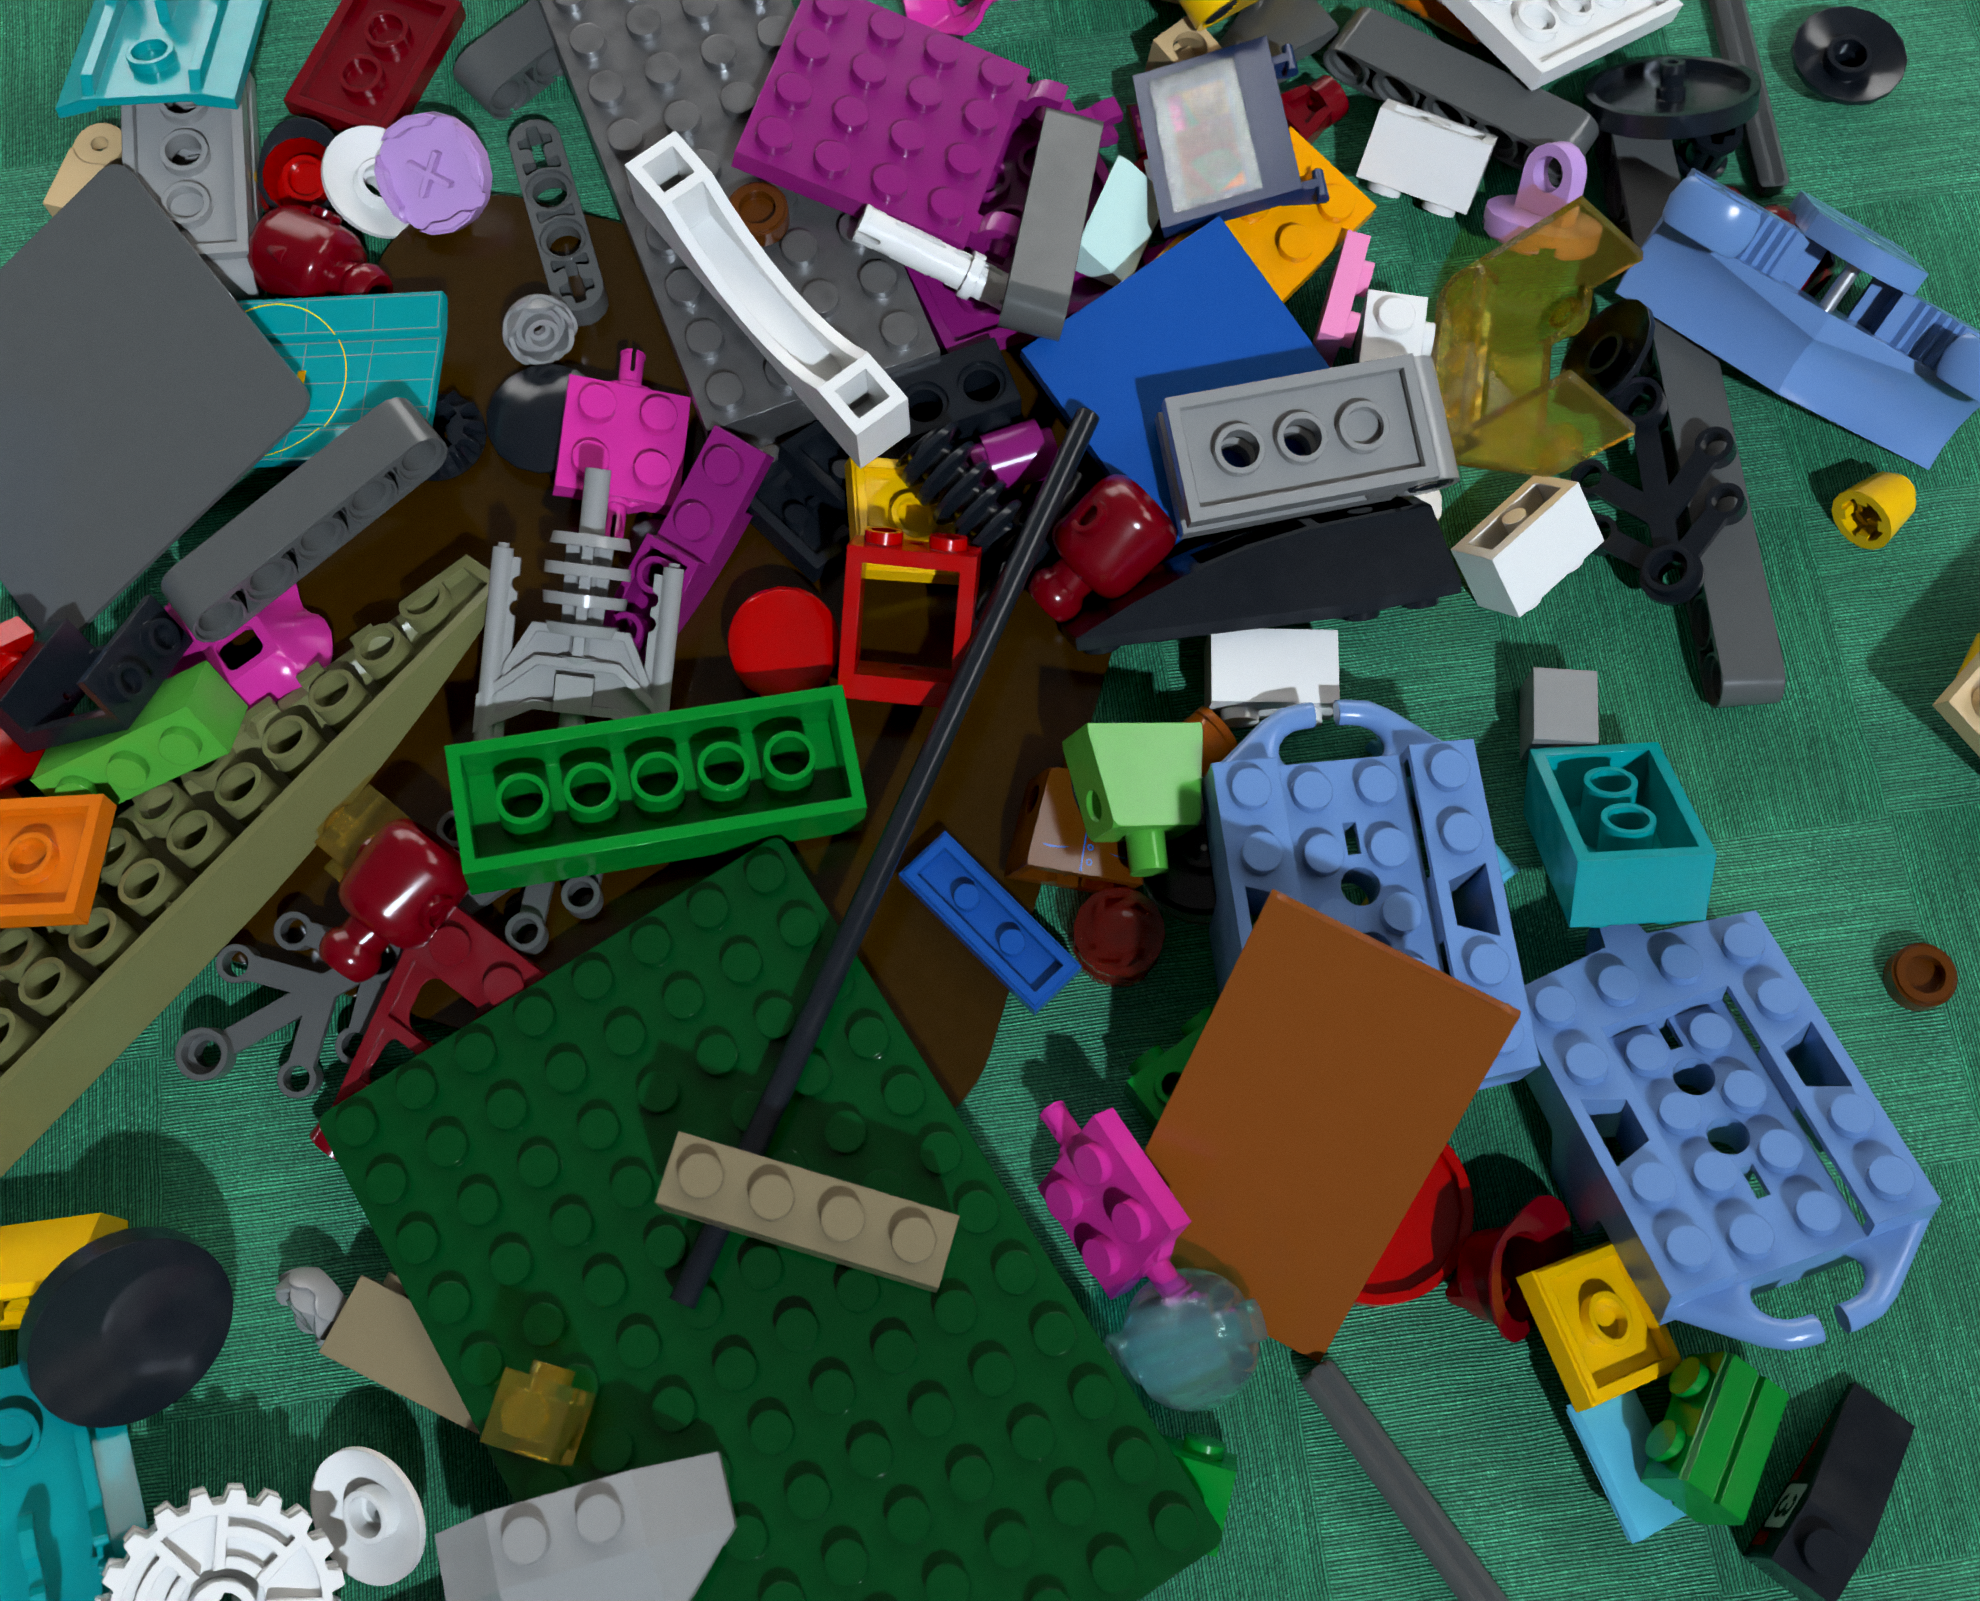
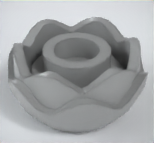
[502,294,578,366]
[274,1267,347,1347]

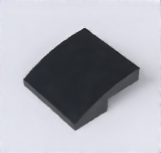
[746,420,850,583]

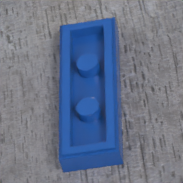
[898,831,1082,1016]

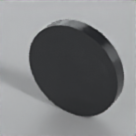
[1583,56,1761,140]
[17,1226,233,1428]

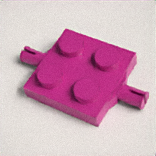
[552,348,691,539]
[1037,1100,1193,1310]

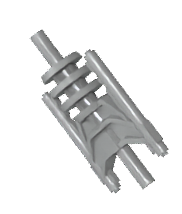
[472,467,684,741]

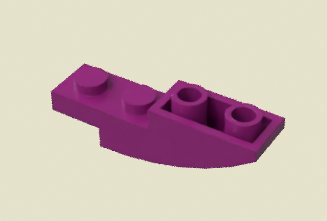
[603,425,774,666]

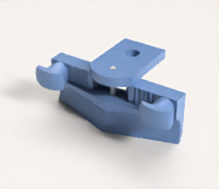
[1615,168,1980,470]

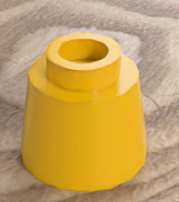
[1832,471,1917,550]

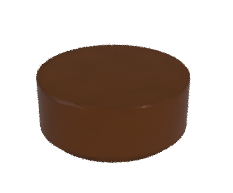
[729,182,790,247]
[1883,943,1958,1012]

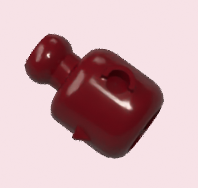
[247,204,393,299]
[1028,474,1177,622]
[318,818,469,983]

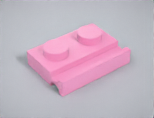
[1312,230,1375,368]

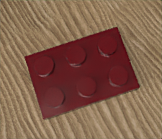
[283,0,467,132]

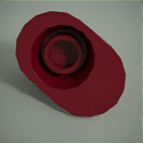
[1445,1194,1573,1343]

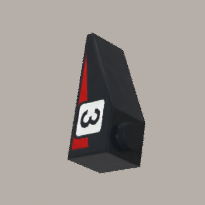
[1742,1383,1915,1601]

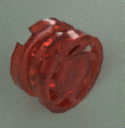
[1072,887,1165,987]

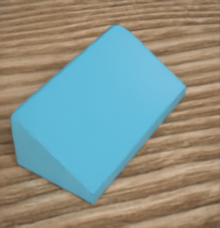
[1566,1389,1686,1544]

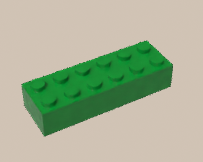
[444,684,867,895]

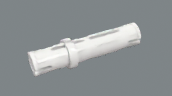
[852,203,1009,311]

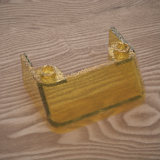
[1431,195,1643,477]

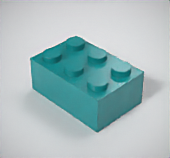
[1523,742,1717,928]

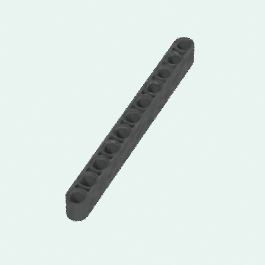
[1596,129,1785,708]

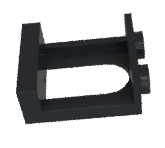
[0,594,193,753]

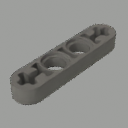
[509,119,609,326]

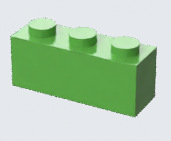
[30,660,248,805]

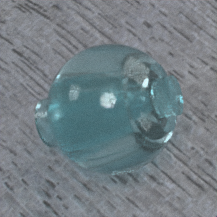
[1106,1268,1267,1412]

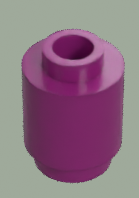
[967,418,1058,493]

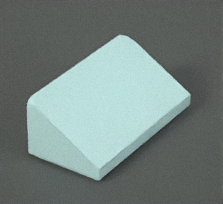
[1075,155,1159,287]

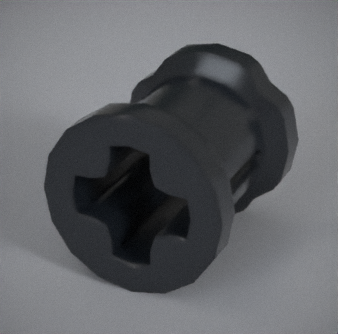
[1675,125,1744,180]

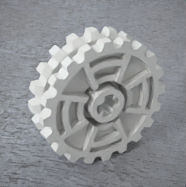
[94,1483,345,1601]

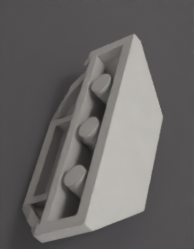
[434,1452,737,1601]

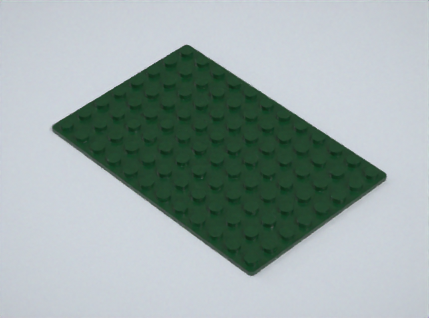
[319,838,1222,1601]

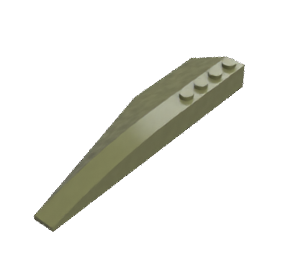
[0,554,490,1178]

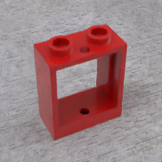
[837,526,982,708]

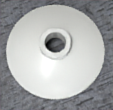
[321,126,410,239]
[310,1446,426,1586]

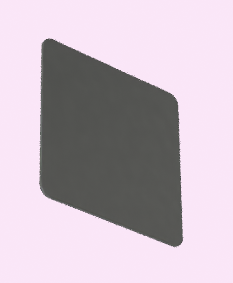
[0,164,310,635]

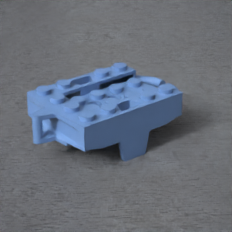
[1201,699,1541,1091]
[1524,910,1942,1351]

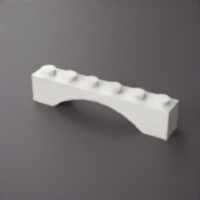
[624,131,910,469]

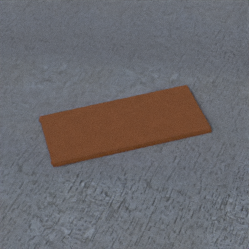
[1144,889,1521,1363]

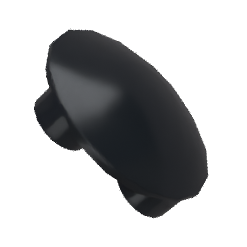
[486,364,586,478]

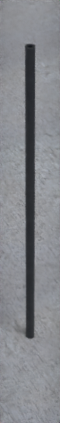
[669,408,1100,1310]

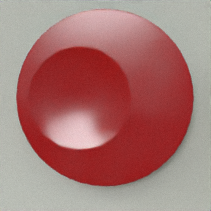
[1354,1143,1474,1307]

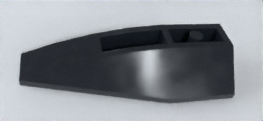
[1060,494,1462,655]

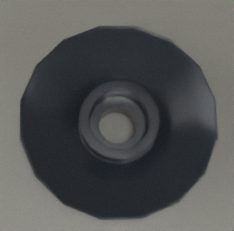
[1790,6,1908,106]
[1558,299,1655,410]

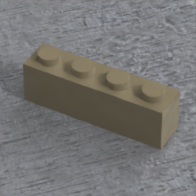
[655,1131,960,1293]
[319,1271,480,1435]

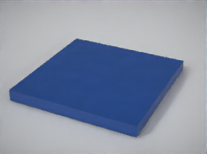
[1020,216,1330,546]

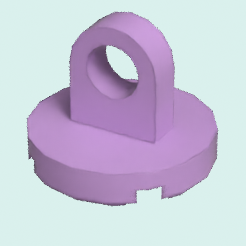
[374,111,493,235]
[1482,141,1603,257]

